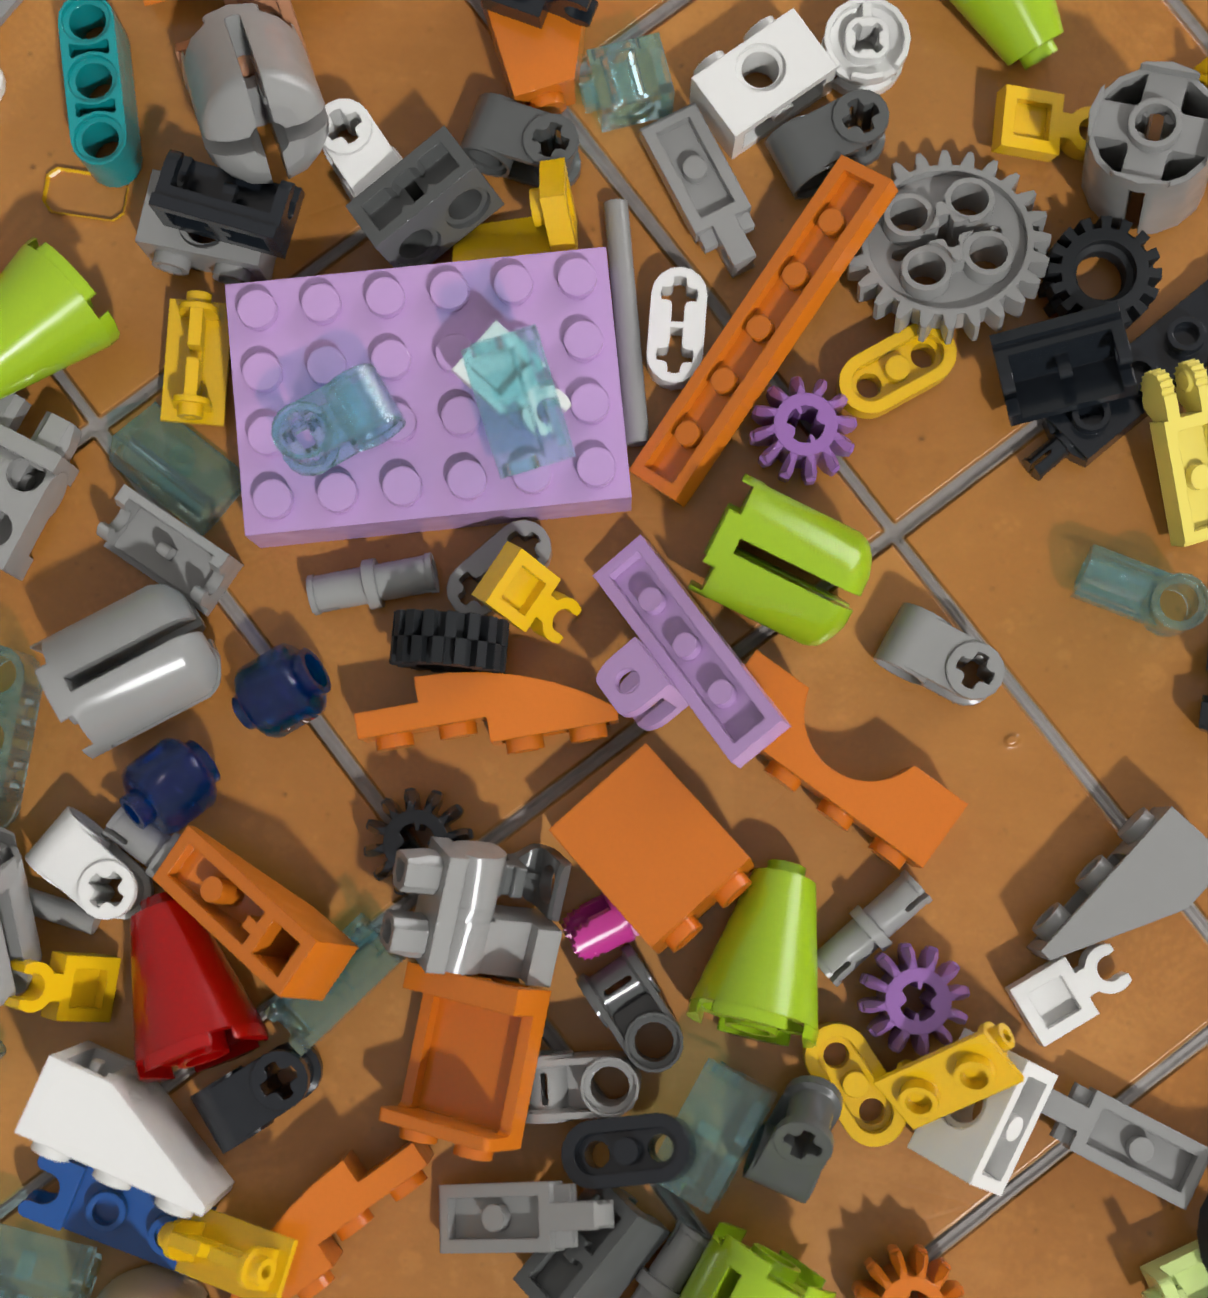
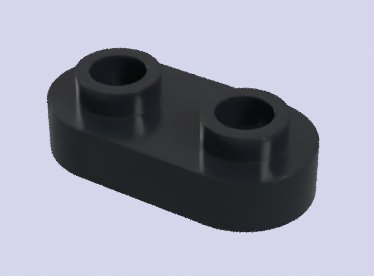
[561,1113,697,1189]

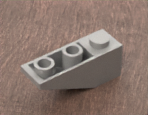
[1026,806,1208,960]

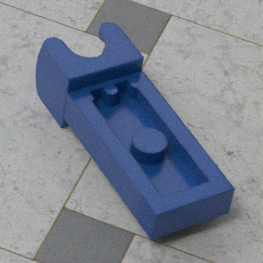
[17,1156,216,1276]

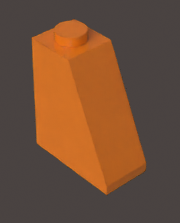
[480,0,586,114]

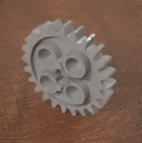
[847,150,1052,344]

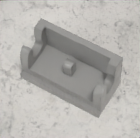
[96,484,244,616]

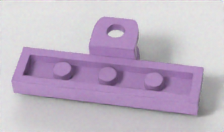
[593,534,791,768]

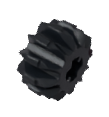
[364,788,474,895]

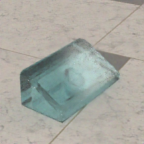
[109,402,241,536]

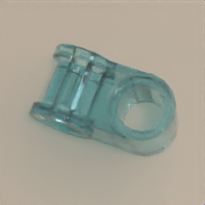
[271,363,406,476]

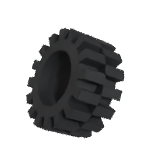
[1038,216,1162,330]
[389,609,510,674]

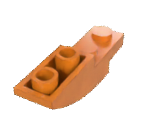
[354,672,619,755]
[230,1141,434,1298]

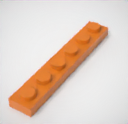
[629,154,898,508]

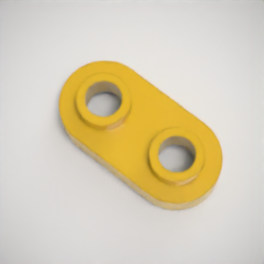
[836,323,957,419]
[803,1021,906,1147]

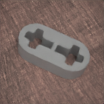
[447,520,552,616]

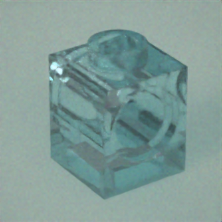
[578,32,675,133]

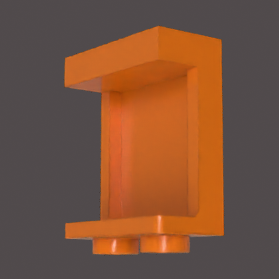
[548,743,755,954]
[378,962,551,1161]

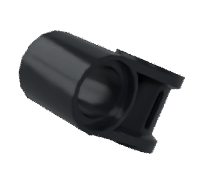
[190,1041,323,1154]

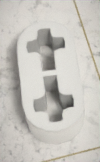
[646,267,707,390]

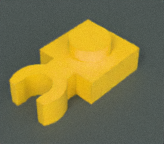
[991,84,1091,162]
[471,541,581,643]
[4,951,121,1022]

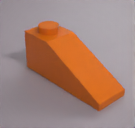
[152,825,359,1001]

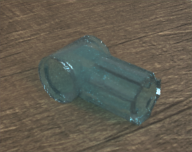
[1071,544,1208,637]

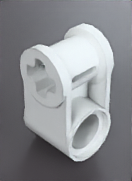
[323,99,403,201]
[25,806,154,920]

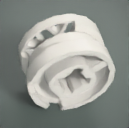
[821,0,911,95]

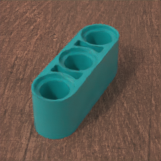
[58,0,143,188]

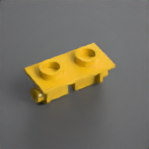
[160,290,230,427]
[874,1021,1025,1130]
[157,1209,298,1298]

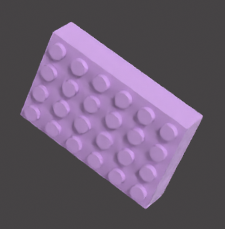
[225,247,632,548]

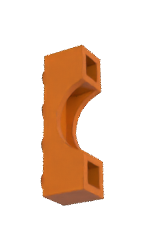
[745,649,968,870]

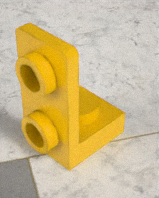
[452,158,578,262]

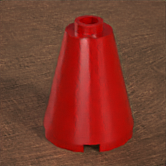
[130,892,269,1083]

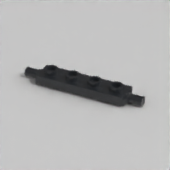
[1022,280,1208,481]

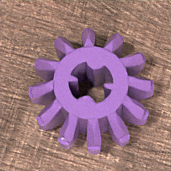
[749,376,857,485]
[857,942,970,1056]

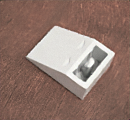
[14,1040,235,1218]

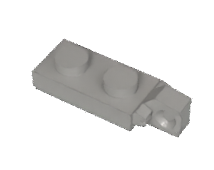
[639,102,756,278]
[1041,1082,1208,1210]
[439,1181,614,1254]

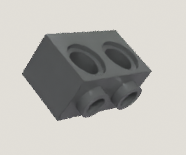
[346,125,505,268]

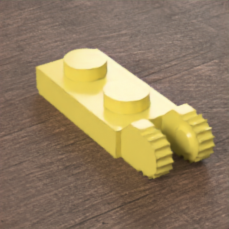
[1140,358,1208,547]

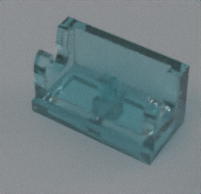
[461,324,576,479]
[265,912,406,1056]
[657,1058,778,1214]
[0,1223,102,1298]

